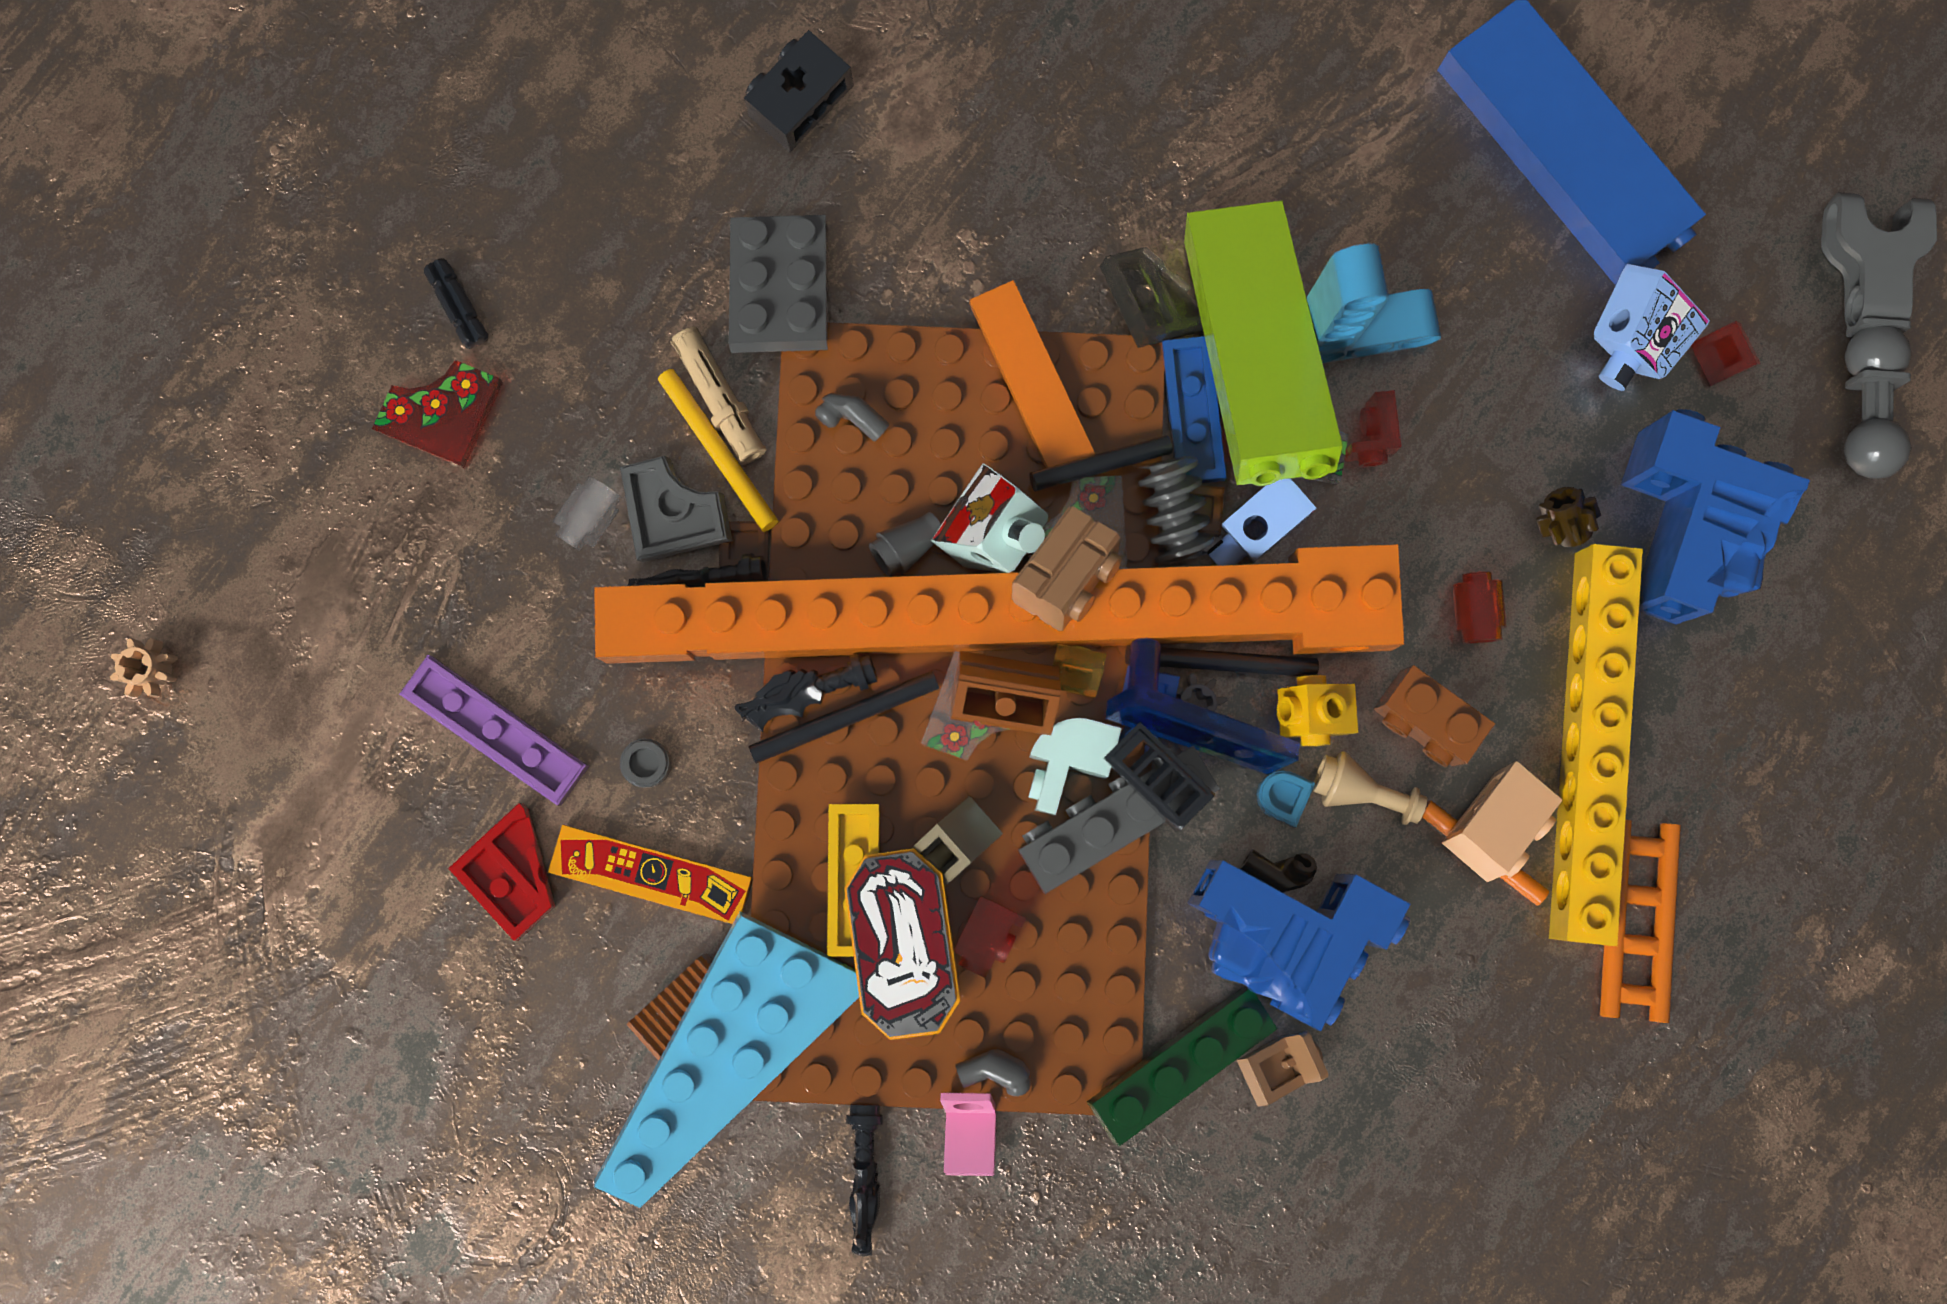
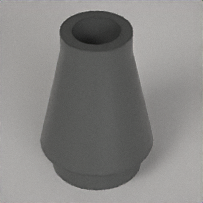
[869,512,941,577]

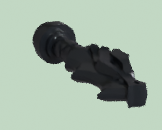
[628,553,768,588]
[735,653,878,732]
[846,1105,883,1257]

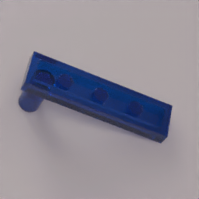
[1106,638,1299,775]

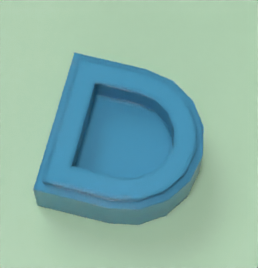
[1256,771,1315,828]

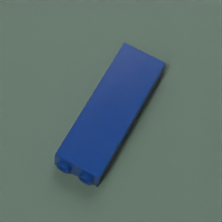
[1438,0,1706,286]

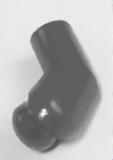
[815,393,890,441]
[955,1049,1031,1096]

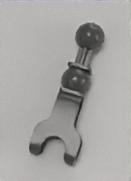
[1821,192,1937,479]

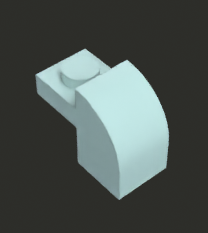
[1028,718,1122,816]

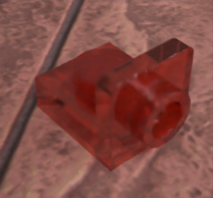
[1344,390,1402,467]

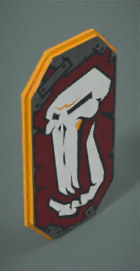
[844,848,961,1040]

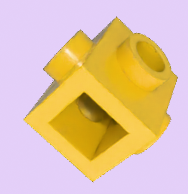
[1276,675,1358,747]

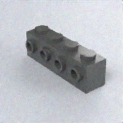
[1018,744,1220,894]

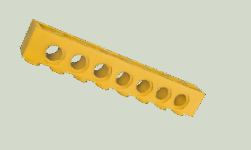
[1549,544,1643,946]

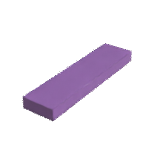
[399,654,589,806]

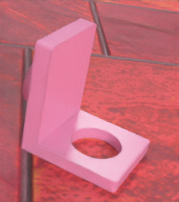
[940,1093,997,1176]

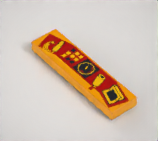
[548,825,753,924]

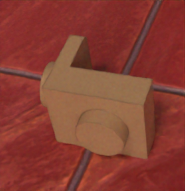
[1237,1031,1329,1107]

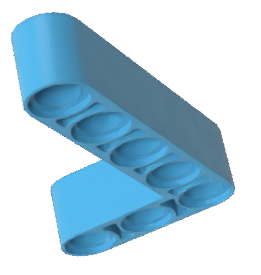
[1306,244,1441,364]

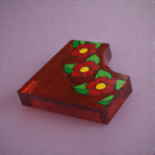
[372,360,503,468]

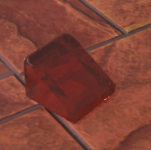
[1691,321,1761,386]

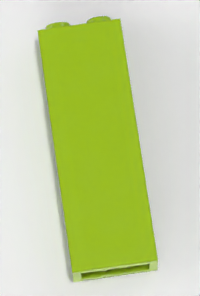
[1184,200,1343,486]

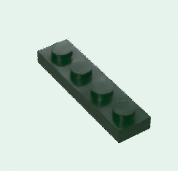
[1087,986,1278,1147]

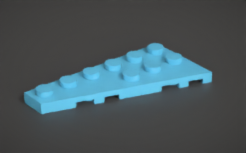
[594,911,859,1208]

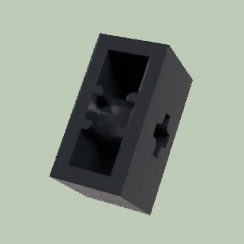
[744,30,854,152]

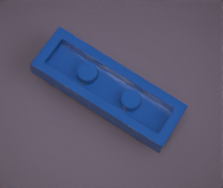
[1162,336,1226,483]

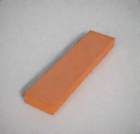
[969,280,1095,468]

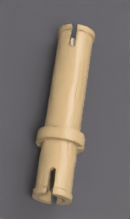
[670,327,767,465]

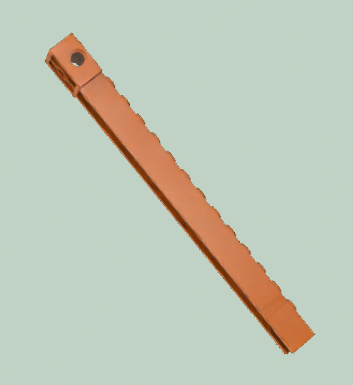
[594,545,1404,664]

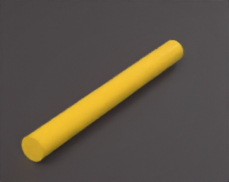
[658,369,779,532]

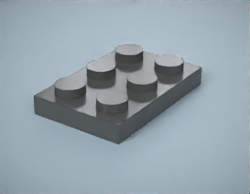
[729,215,828,353]

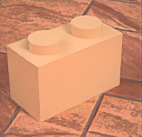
[1442,761,1562,882]

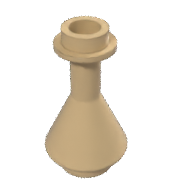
[1312,751,1427,825]

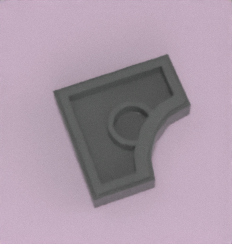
[620,456,733,562]

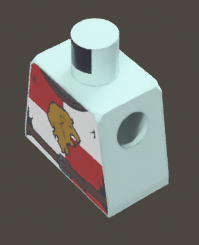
[931,464,1048,573]

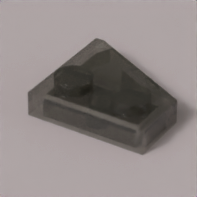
[1099,247,1203,348]

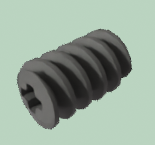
[1138,456,1214,563]

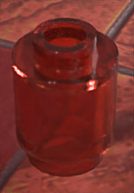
[1453,572,1507,644]

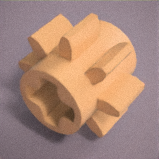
[110,638,178,698]

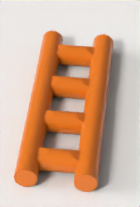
[1600,819,1681,1023]

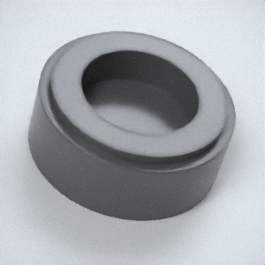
[620,738,672,788]

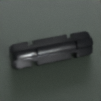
[424,258,488,349]

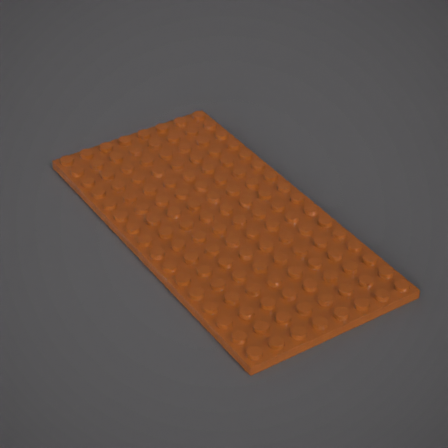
[751,322,1166,1115]

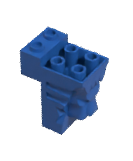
[1621,409,1810,625]
[1187,860,1411,1032]

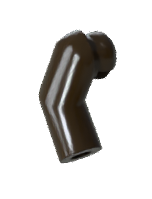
[1240,849,1317,893]

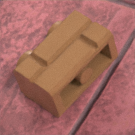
[1012,506,1123,631]

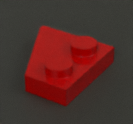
[448,803,555,941]

